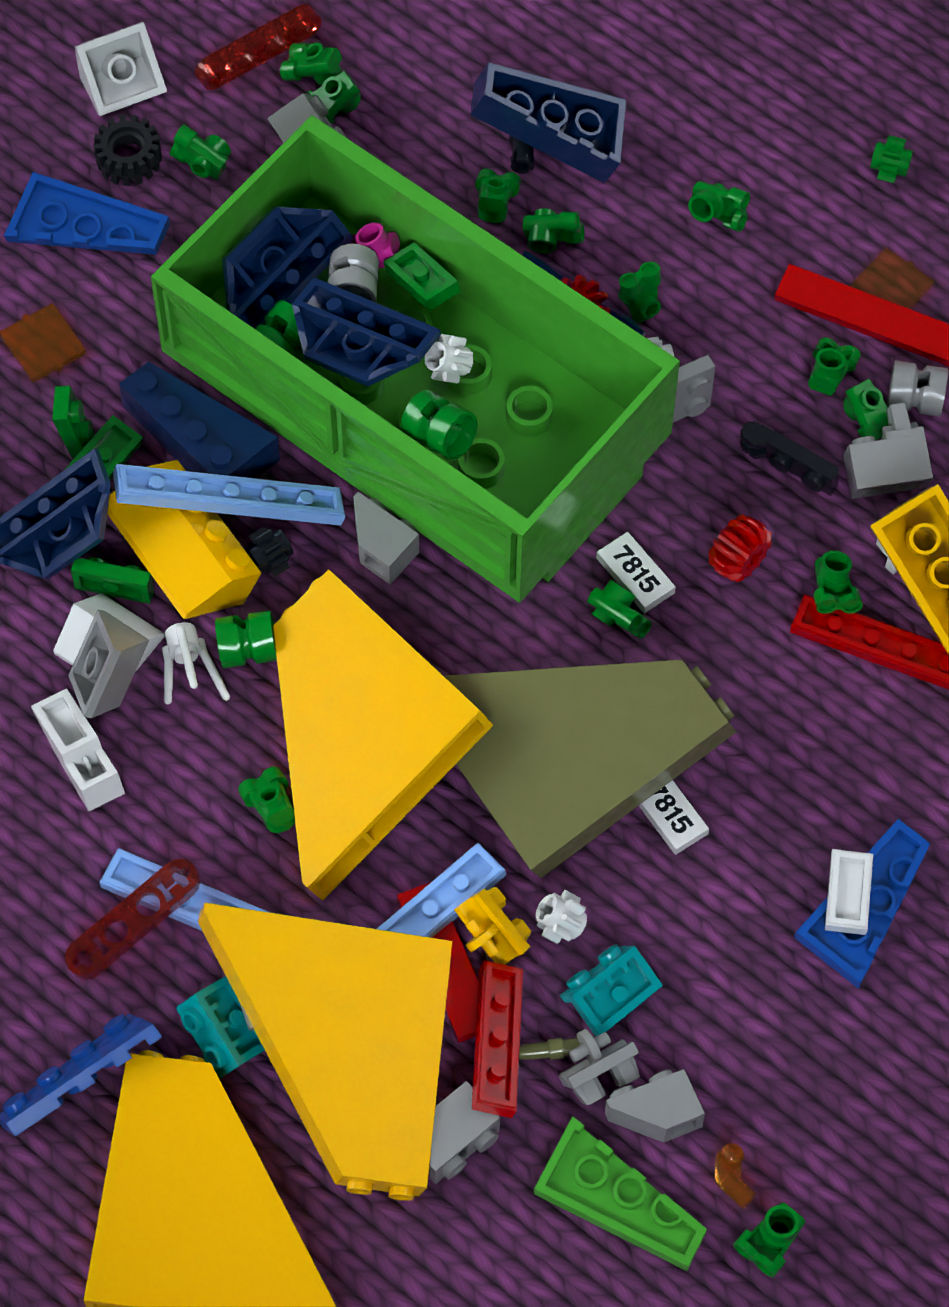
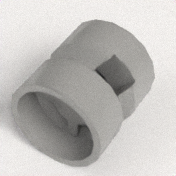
[328,244,379,303]
[887,360,948,417]

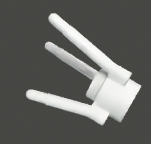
[162,622,230,704]

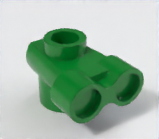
[280,43,342,86]
[307,70,361,124]
[169,124,231,180]
[475,168,521,223]
[688,181,750,232]
[523,208,585,254]
[618,261,661,323]
[808,337,861,396]
[843,378,889,441]
[813,551,863,614]
[587,579,652,639]
[238,766,295,833]
[733,1202,805,1278]

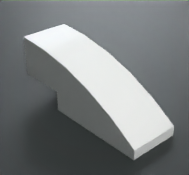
[31,688,125,811]

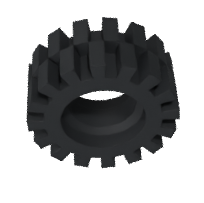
[93,115,162,186]

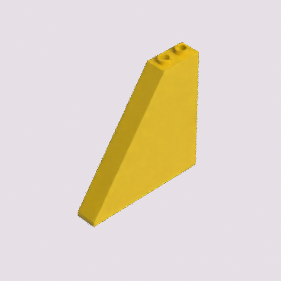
[273,569,494,901]
[198,902,452,1201]
[83,1050,336,1307]

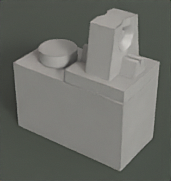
[843,403,933,499]

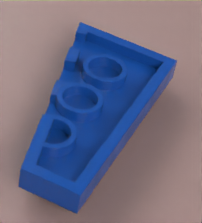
[4,172,171,255]
[794,819,930,989]
[0,1014,162,1137]

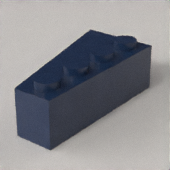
[470,62,626,183]
[119,361,280,479]

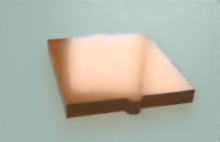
[850,248,935,309]
[0,303,87,383]

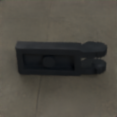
[741,421,839,496]

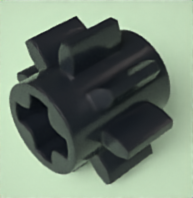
[245,527,294,577]

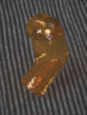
[714,1143,757,1209]

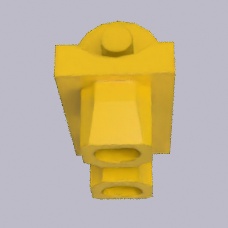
[454,887,531,965]

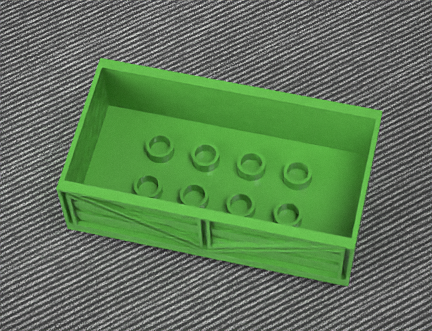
[151,115,680,603]

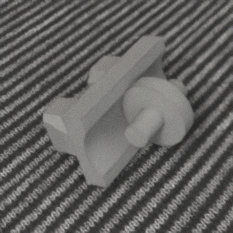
[558,1029,640,1105]

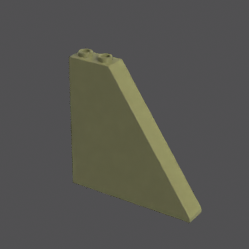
[444,660,737,878]

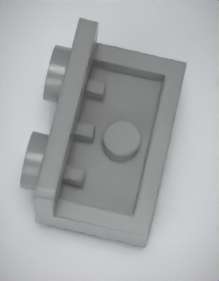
[673,355,715,422]

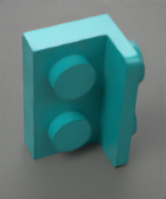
[560,944,663,1036]
[176,976,265,1078]

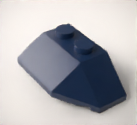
[222,207,354,329]
[292,277,441,386]
[0,449,111,579]

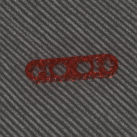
[194,4,322,90]
[65,859,201,979]

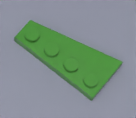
[534,1116,707,1271]

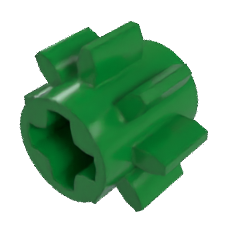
[870,135,913,183]

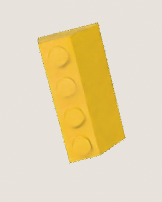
[108,460,261,619]
[870,484,949,655]

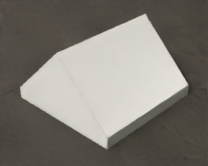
[75,22,167,116]
[53,593,165,671]

